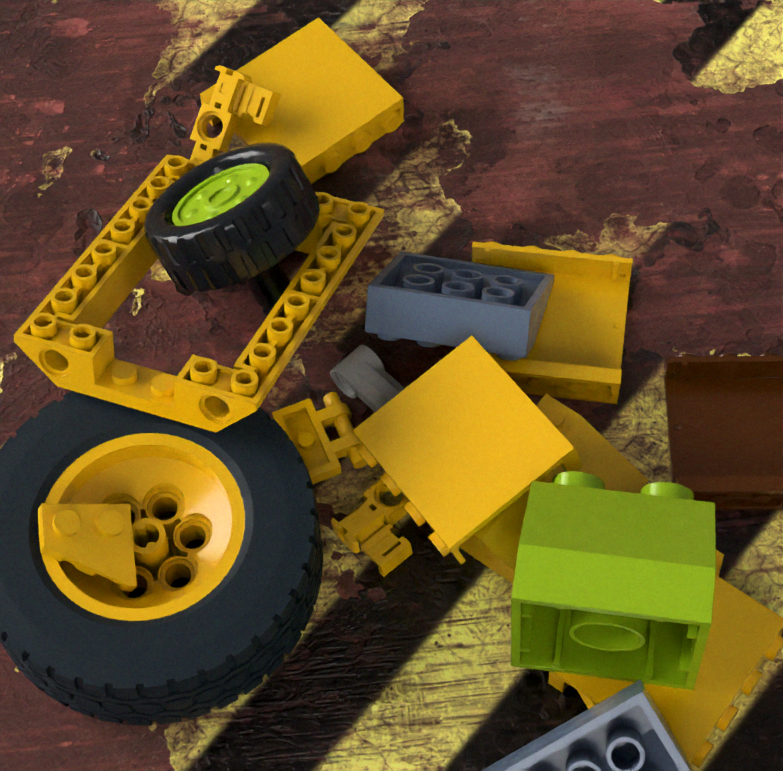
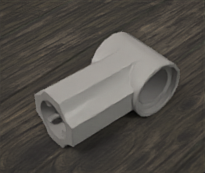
[330,344,405,412]

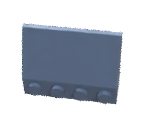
[365,251,554,361]
[481,679,693,771]

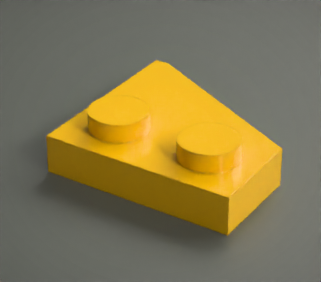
[38,503,137,592]

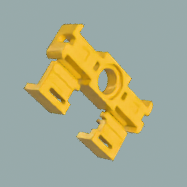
[190,65,281,163]
[331,480,413,577]

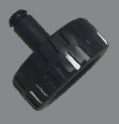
[144,142,320,316]

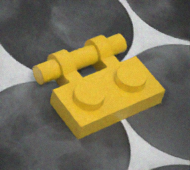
[271,392,367,484]

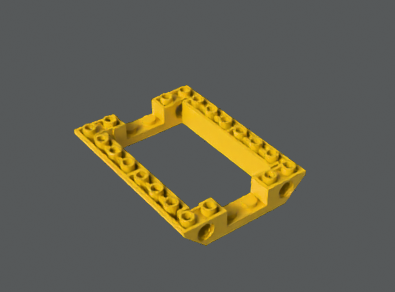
[13,154,384,433]

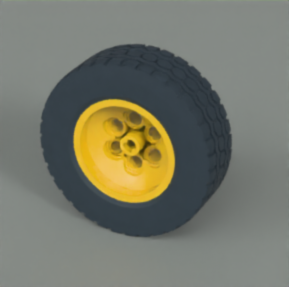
[0,372,323,726]

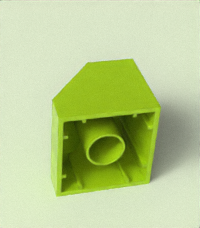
[511,471,716,690]

